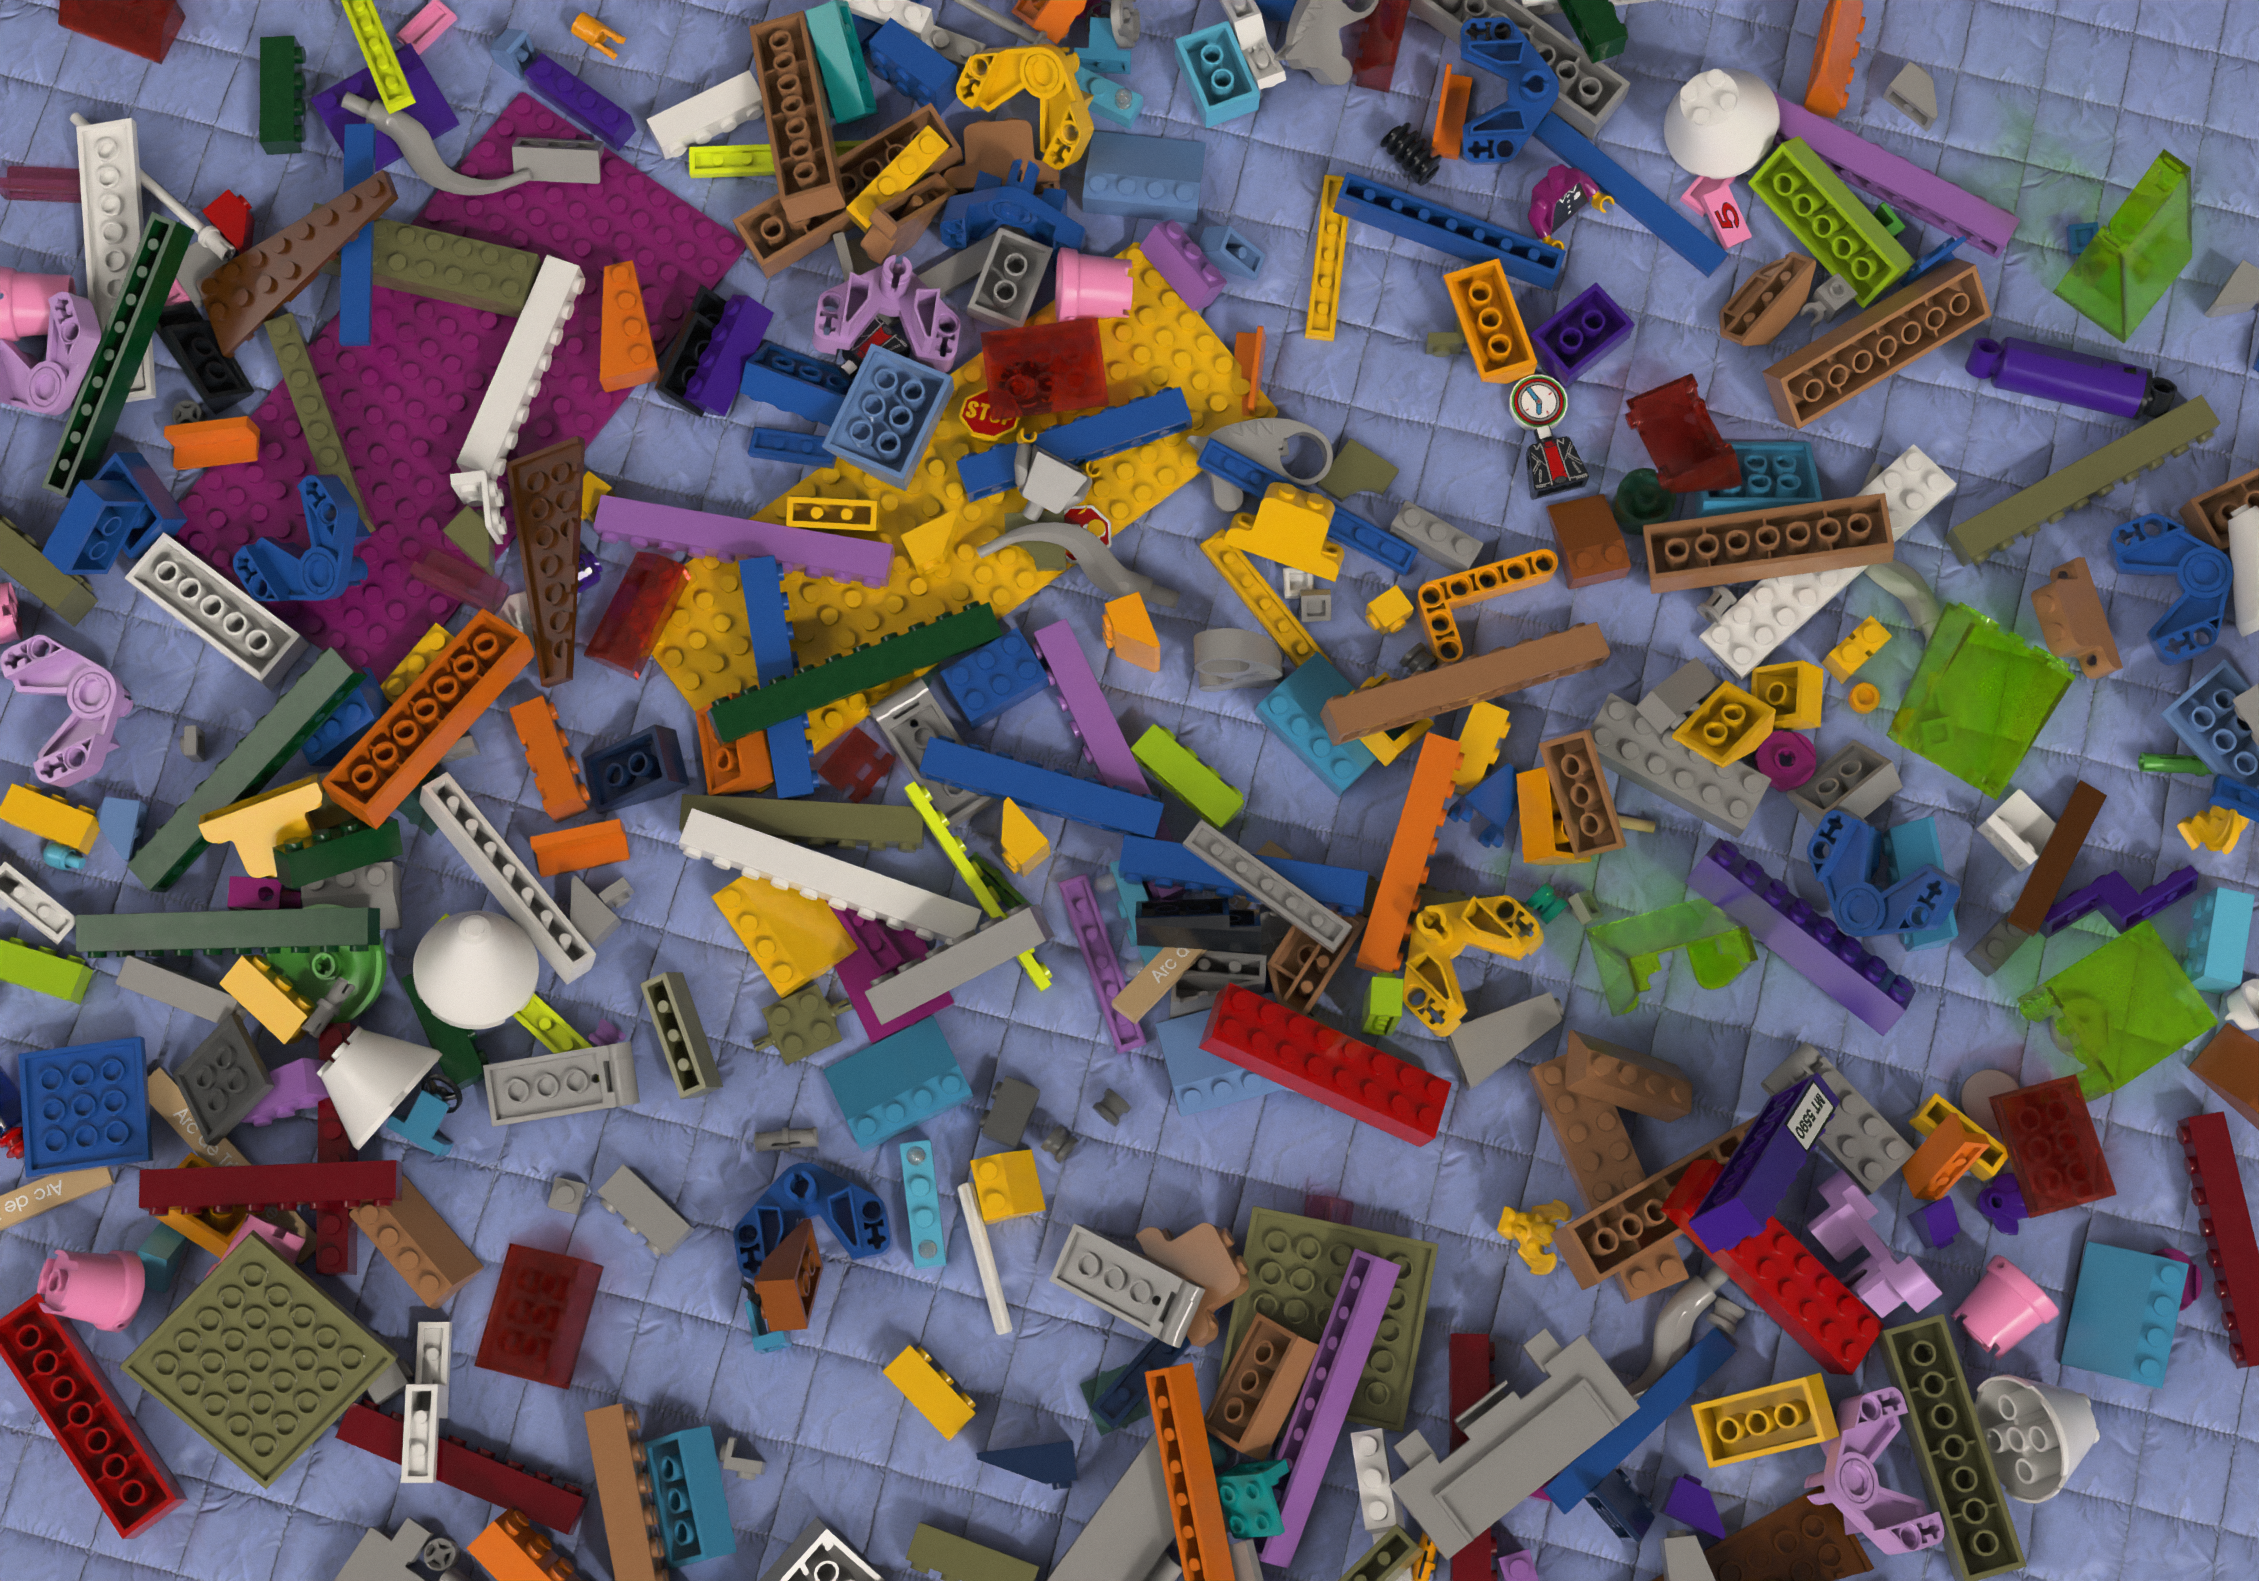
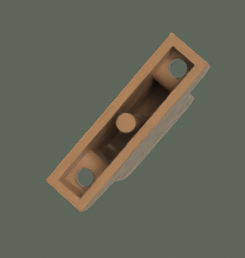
[943,117,1060,195]
[860,173,958,266]
[2031,557,2123,679]
[1136,1223,1249,1348]

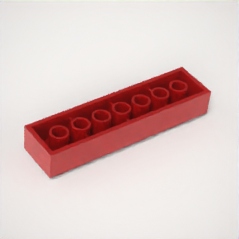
[1198,982,1452,1147]
[1660,1159,1884,1375]
[0,1293,188,1539]

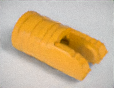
[571,12,627,60]

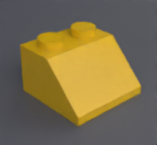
[1751,660,1823,731]
[1001,797,1051,878]
[970,1149,1046,1225]

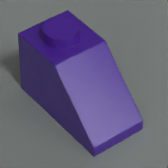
[1907,1195,1961,1250]
[1659,1473,1726,1540]

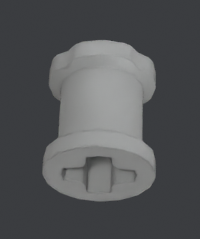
[1697,585,1737,624]

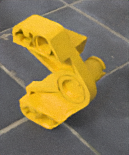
[956,44,1094,170]
[1403,895,1544,1037]

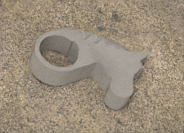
[1274,0,1379,85]
[1186,418,1333,514]
[1193,628,1285,692]

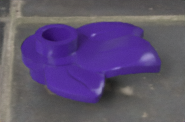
[1976,1173,2036,1236]

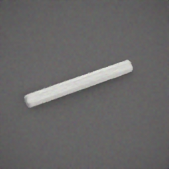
[958,1182,1013,1335]

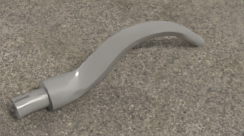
[341,92,533,195]
[1859,463,1949,656]
[976,522,1180,609]
[1625,1264,1730,1401]

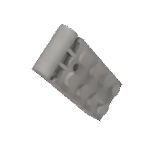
[868,676,998,831]
[483,1041,640,1127]
[1761,1042,1916,1196]
[1049,1223,1206,1348]

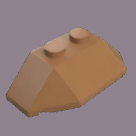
[1719,251,1816,346]
[1266,909,1369,1017]

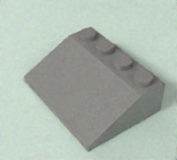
[759,1516,886,1581]

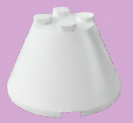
[1664,68,1780,179]
[316,1026,443,1150]
[1973,1375,2100,1503]

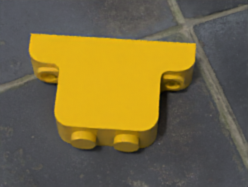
[1223,482,1345,582]
[198,773,323,879]

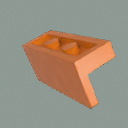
[1431,63,1473,160]
[1234,326,1267,417]
[164,416,260,470]
[530,818,630,878]
[1901,1113,1991,1201]

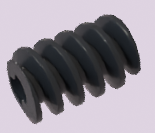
[1380,122,1443,186]

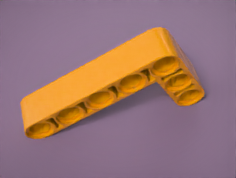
[1415,549,1558,666]

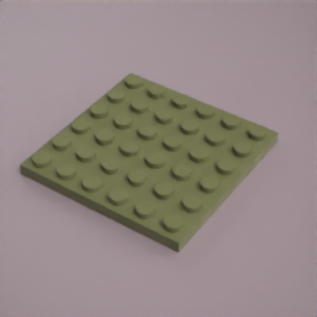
[1216,1206,1439,1433]
[119,1230,399,1489]

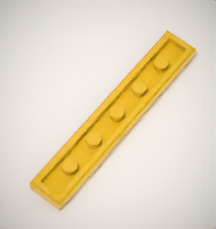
[1305,175,1348,342]
[1199,528,1333,669]

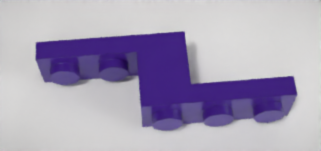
[2039,865,2199,939]

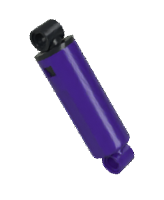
[1965,337,2178,420]

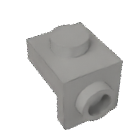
[719,1437,766,1480]

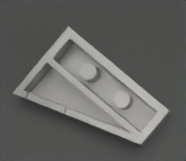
[1169,951,1267,1019]

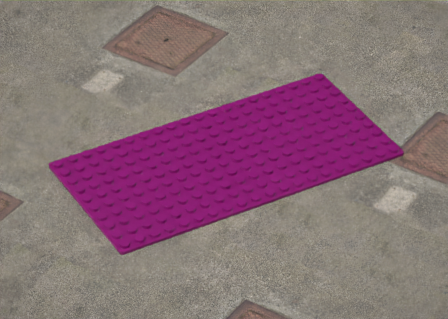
[172,92,746,686]

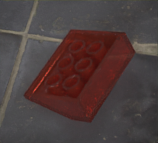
[980,317,1109,421]
[1988,1074,2117,1219]
[474,1243,604,1390]

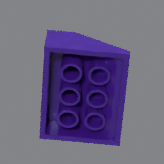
[310,43,460,172]

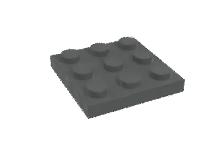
[172,1014,275,1146]

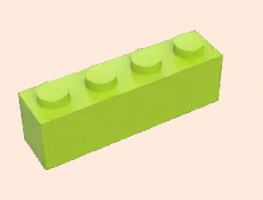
[1130,723,1245,833]
[0,937,94,1005]
[1361,972,1404,1036]

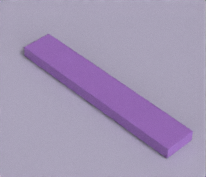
[1058,873,1147,1055]

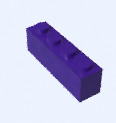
[523,52,636,152]
[683,294,774,417]

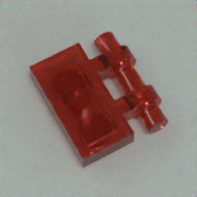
[817,727,896,804]

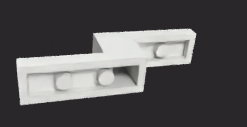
[843,0,987,69]
[1219,0,1286,90]
[0,862,76,945]
[401,1322,452,1483]
[1350,1428,1413,1581]

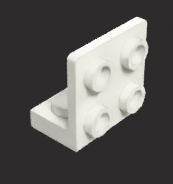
[450,470,507,544]
[1977,789,2056,872]

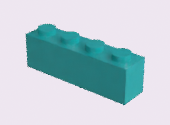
[806,0,879,124]

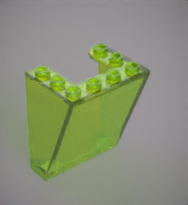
[2053,149,2192,344]
[1886,602,2076,801]
[1585,898,1758,1017]
[2017,919,2219,1103]

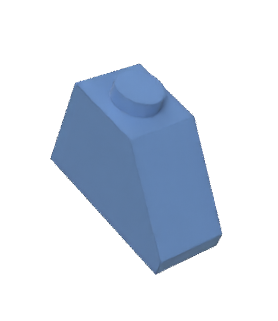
[489,28,538,81]
[1198,225,1266,280]
[97,796,150,863]

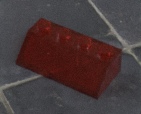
[58,0,186,64]
[1352,0,1411,93]
[584,551,691,681]

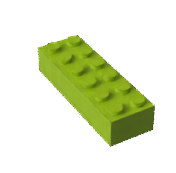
[1748,136,1916,309]

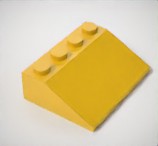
[711,876,859,1000]

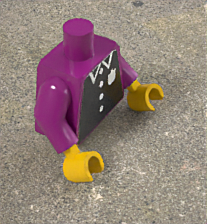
[1528,164,1614,250]

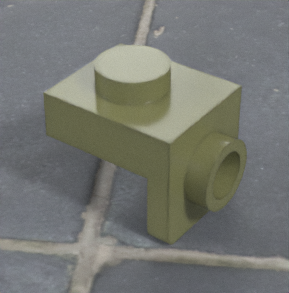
[1425,317,1467,357]

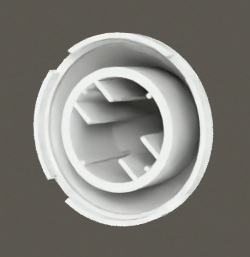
[2228,504,2259,637]
[413,911,539,1030]

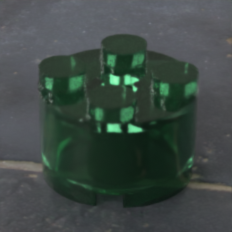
[1612,468,1677,536]

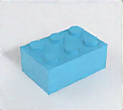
[1175,21,1260,128]
[2181,887,2255,995]

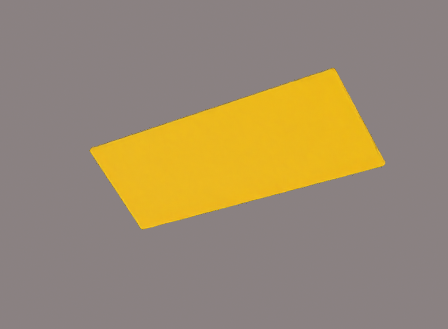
[622,242,1278,794]

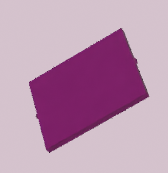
[834,919,955,1044]

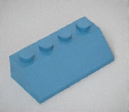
[1881,816,1959,952]
[644,1425,737,1570]

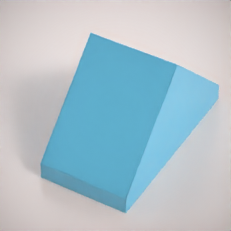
[137,1223,188,1293]

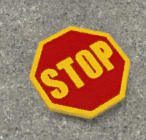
[959,388,1022,441]

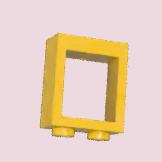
[1347,671,1435,767]

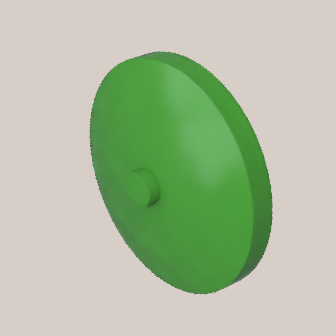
[266,904,387,1023]

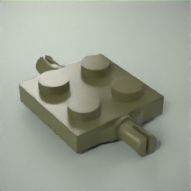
[752,984,853,1066]

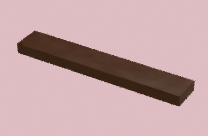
[2006,780,2107,937]

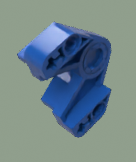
[1459,17,1559,165]
[940,159,1086,272]
[233,474,372,601]
[2107,513,2234,666]
[1807,810,1960,937]
[733,1163,893,1281]

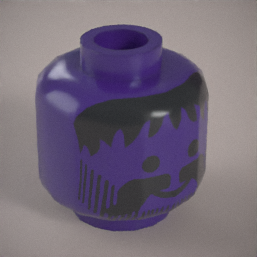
[577,549,603,593]

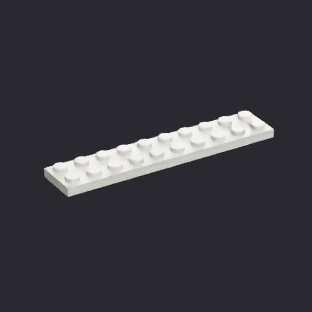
[76,118,156,403]
[1698,444,1957,681]

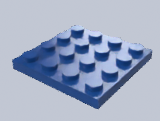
[18,1036,153,1178]

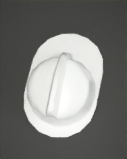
[2224,979,2259,1030]

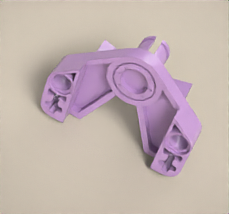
[812,255,960,373]
[0,291,101,416]
[0,635,134,788]
[1806,1168,1943,1318]
[1804,1387,1944,1555]

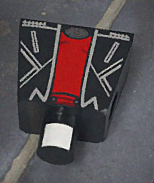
[838,316,910,381]
[1526,426,1589,500]

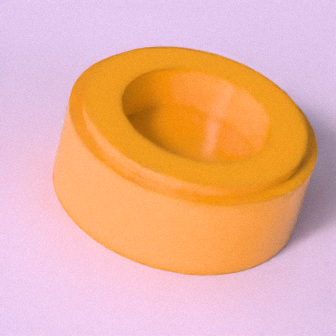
[1848,682,1880,714]

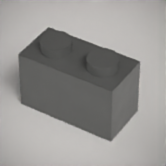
[1964,908,2030,978]
[979,1076,1041,1151]

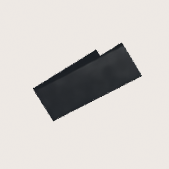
[654,285,727,417]
[155,303,255,415]
[1135,898,1261,953]

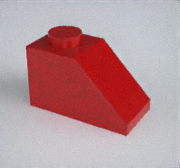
[202,189,255,255]

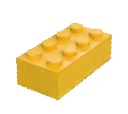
[1691,1372,1840,1469]

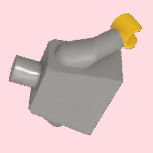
[1014,427,1101,522]

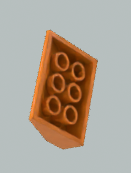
[1803,0,1866,119]

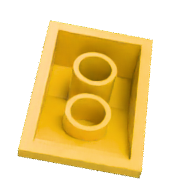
[1672,680,1776,768]

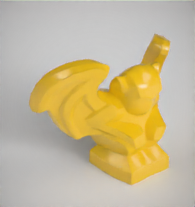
[2177,805,2250,854]
[1497,1199,1572,1276]

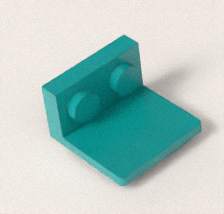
[1215,1459,1289,1539]

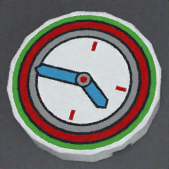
[1509,374,1568,431]

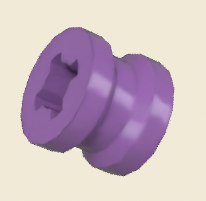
[587,1018,626,1046]

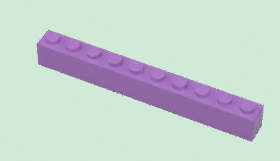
[1772,91,2020,259]
[593,495,895,589]
[1031,618,1187,901]
[1246,1248,1401,1569]

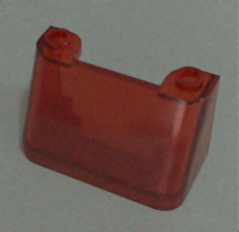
[1624,373,1743,494]

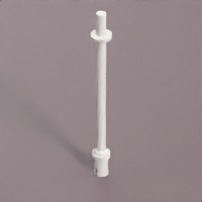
[70,112,236,262]

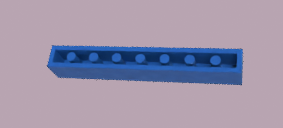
[1333,172,1566,291]
[956,387,1192,503]
[739,555,820,800]
[919,735,1164,839]
[1118,835,1368,917]

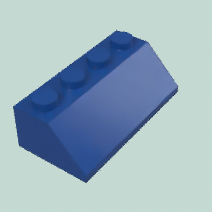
[740,341,855,428]

